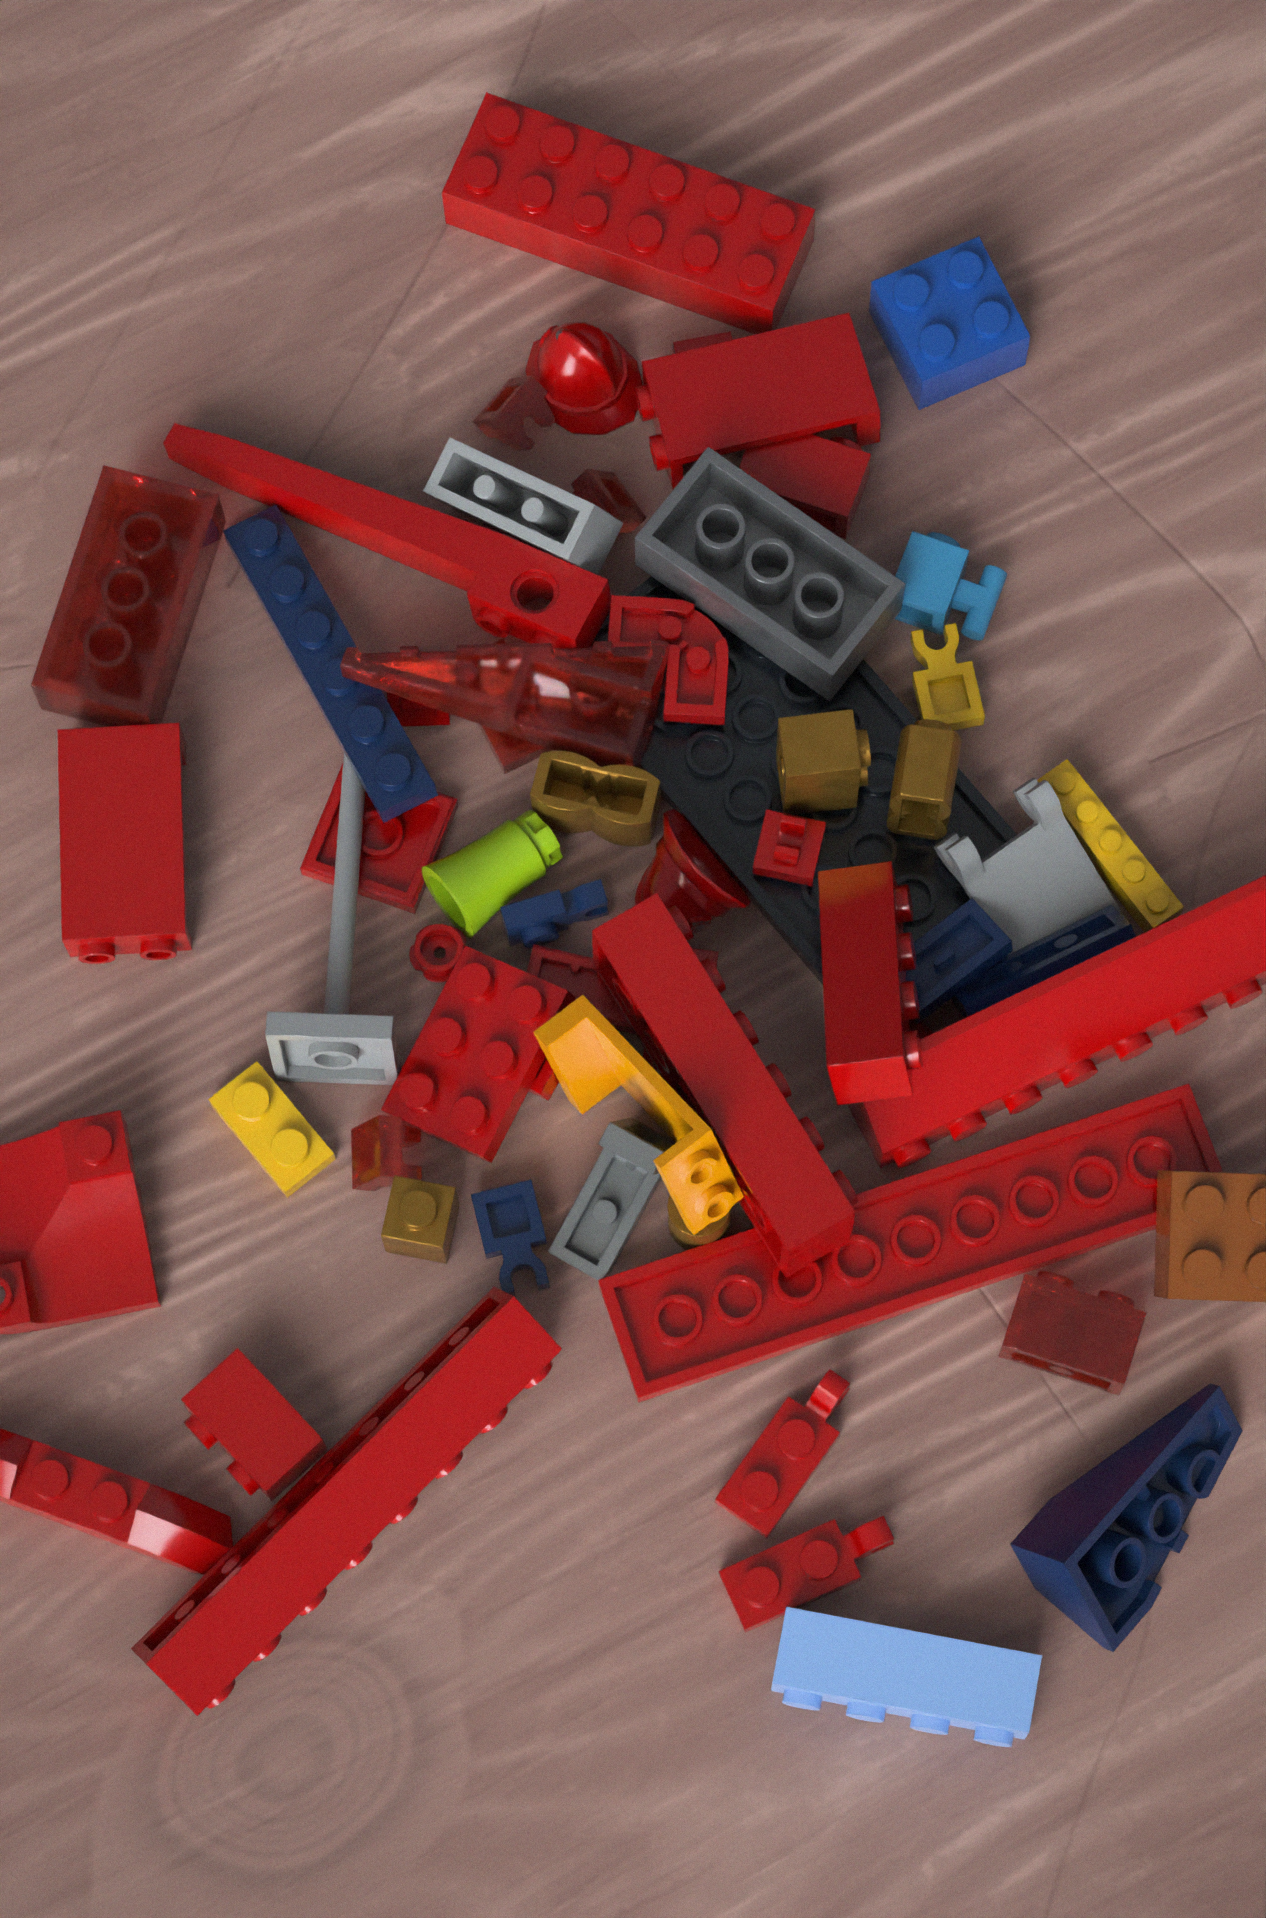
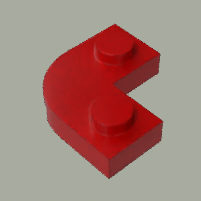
[607,595,729,725]

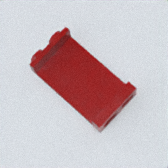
[634,312,880,491]
[57,723,192,964]

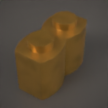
[887,719,962,840]
[530,751,661,847]

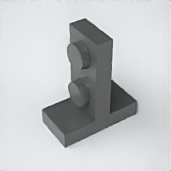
[548,1117,675,1280]

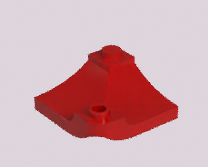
[0,1110,161,1335]

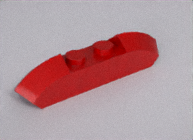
[0,1428,233,1576]

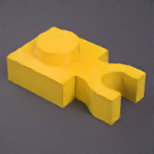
[910,623,985,731]

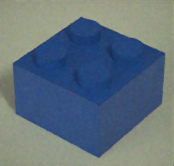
[869,236,1030,410]

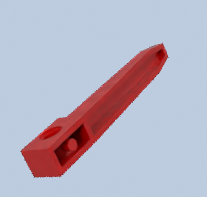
[163,423,611,665]

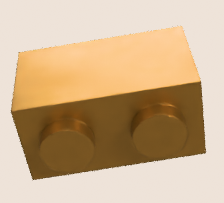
[776,709,871,815]

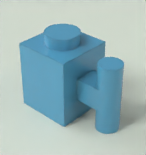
[895,531,1007,641]

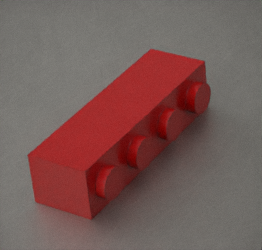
[818,861,923,1105]

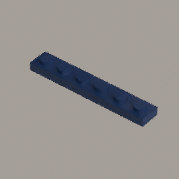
[223,505,438,823]

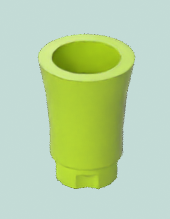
[422,809,563,938]

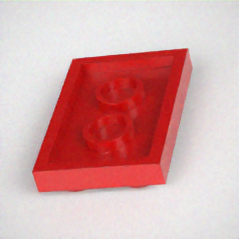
[381,946,576,1163]

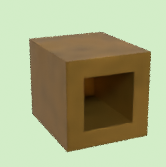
[381,1175,460,1264]

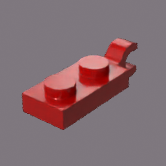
[715,1369,851,1539]
[718,1516,894,1633]

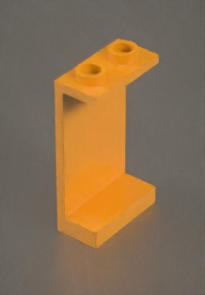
[533,995,744,1235]

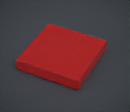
[300,764,458,914]

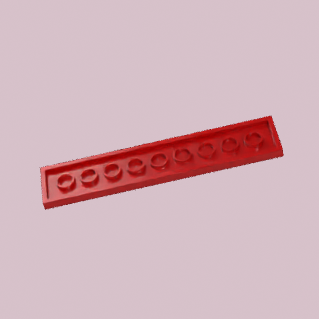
[598,1083,1223,1403]

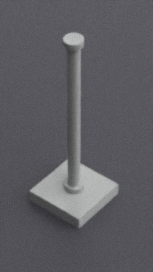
[265,753,400,1085]

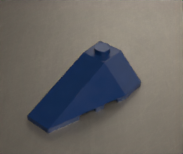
[1010,1383,1243,1652]

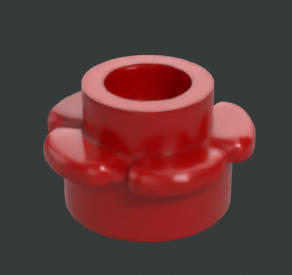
[409,924,467,983]

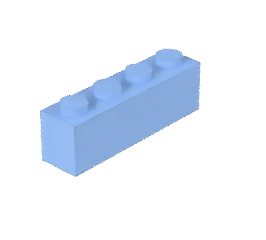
[771,1607,1042,1747]

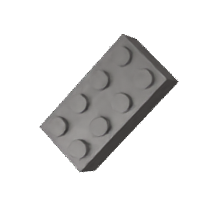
[635,447,905,701]

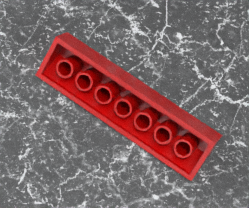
[847,875,1266,1168]

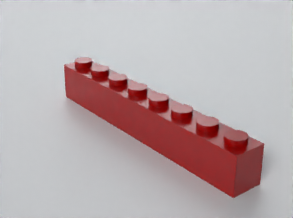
[131,1286,562,1716]

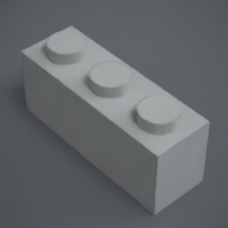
[423,437,623,575]

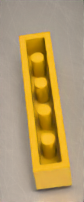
[1037,759,1184,933]

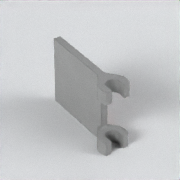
[934,778,1125,955]

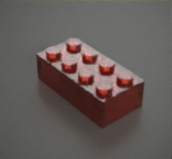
[31,465,226,727]

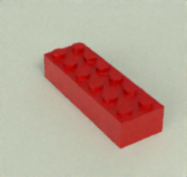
[442,92,816,334]
[592,893,858,1278]

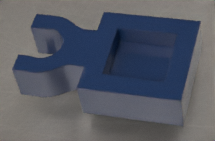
[500,879,609,948]
[471,1180,550,1296]

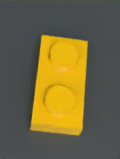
[208,1061,336,1198]

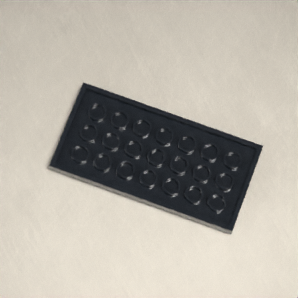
[548,576,1017,985]

